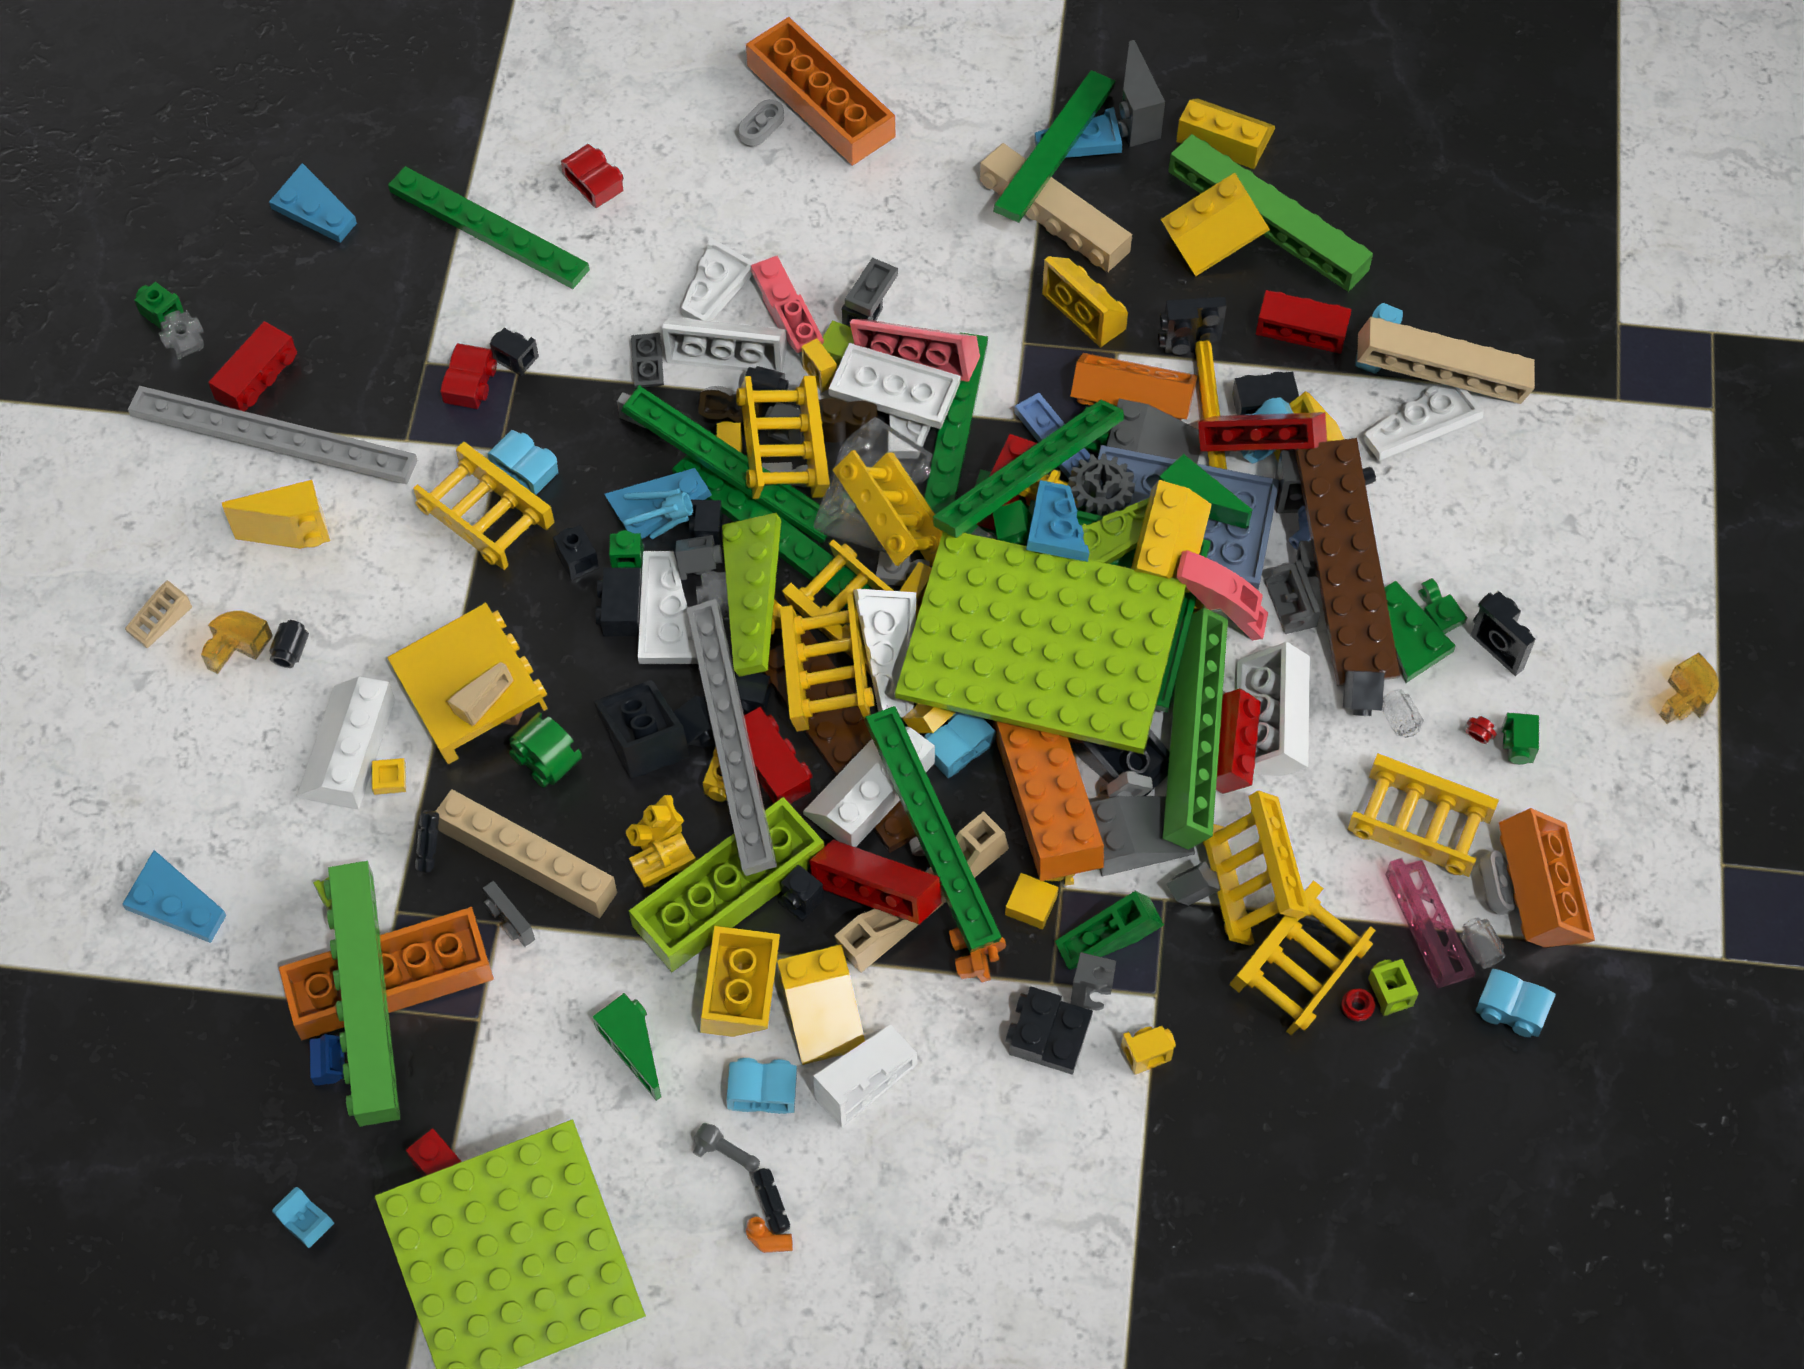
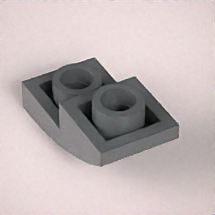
[631,333,664,388]

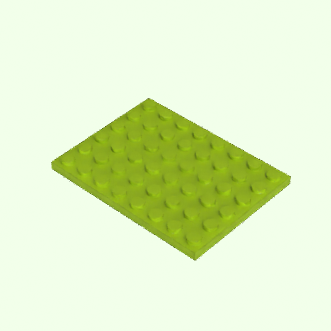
[895,532,1186,754]

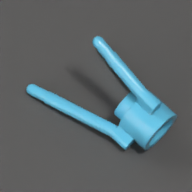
[623,489,693,539]

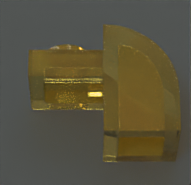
[201,611,273,674]
[1659,652,1719,724]

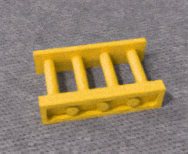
[736,376,830,499]
[413,442,554,570]
[833,450,943,566]
[782,539,920,675]
[780,594,875,732]
[1347,753,1499,877]
[1202,790,1310,946]
[1229,880,1376,1035]

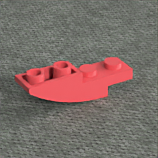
[751,256,824,353]
[1176,550,1268,641]

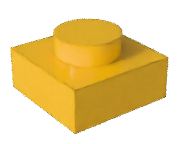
[372,758,406,795]

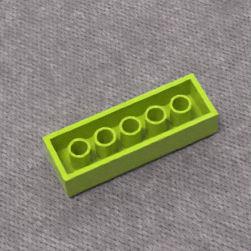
[629,797,824,973]

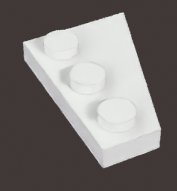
[681,237,755,321]

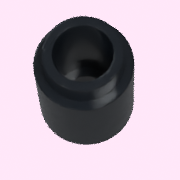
[745,366,789,391]
[269,620,309,668]

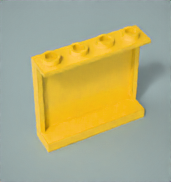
[387,603,548,764]

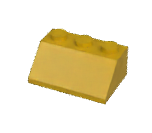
[1176,99,1275,169]
[1161,172,1270,276]
[1042,256,1128,348]
[1131,480,1212,593]
[700,926,780,1037]

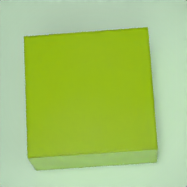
[822,320,854,366]

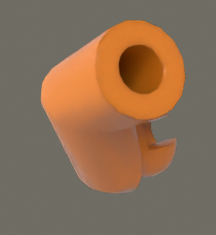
[746,1217,793,1253]

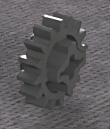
[1068,453,1135,516]

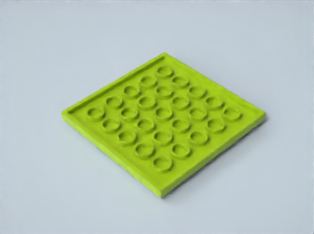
[375,1119,646,1369]

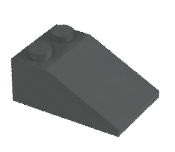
[1117,40,1165,147]
[1107,398,1200,464]
[1090,796,1195,877]

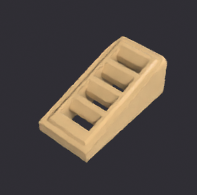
[125,580,192,648]
[447,662,513,727]

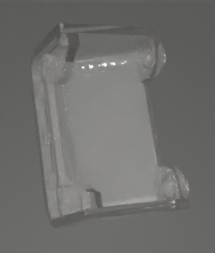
[813,417,933,554]

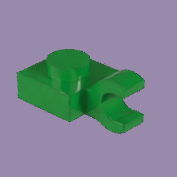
[1418,578,1468,634]

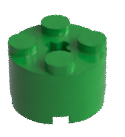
[509,712,582,788]

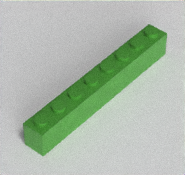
[1168,134,1373,292]
[1163,607,1228,850]
[324,860,400,1127]

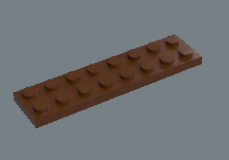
[1295,438,1400,686]
[762,630,917,853]

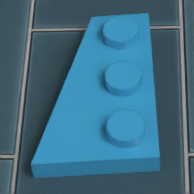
[1035,107,1122,158]
[269,163,357,243]
[605,468,712,539]
[1026,480,1090,562]
[122,850,227,943]

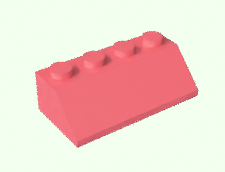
[850,319,980,382]

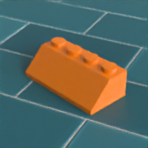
[1070,353,1198,420]
[1499,808,1595,947]

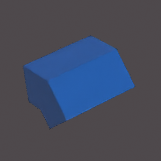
[310,1034,345,1086]

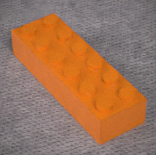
[746,17,896,166]
[993,720,1104,881]
[279,907,494,1041]

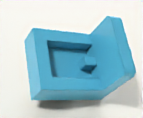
[272,1187,334,1248]

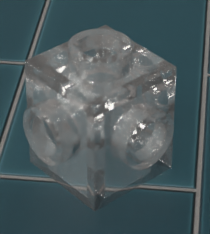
[158,311,204,360]

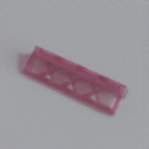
[1385,858,1475,988]

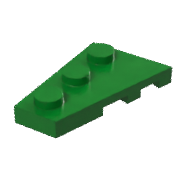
[1384,581,1456,683]

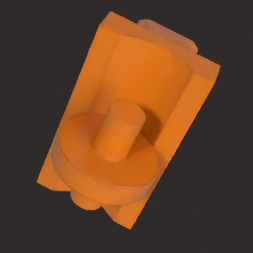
[949,927,1006,983]

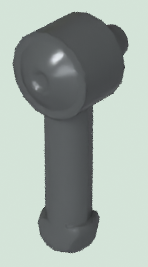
[693,1123,760,1172]

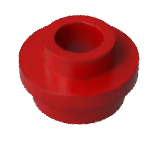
[1465,716,1497,744]
[1341,989,1375,1021]

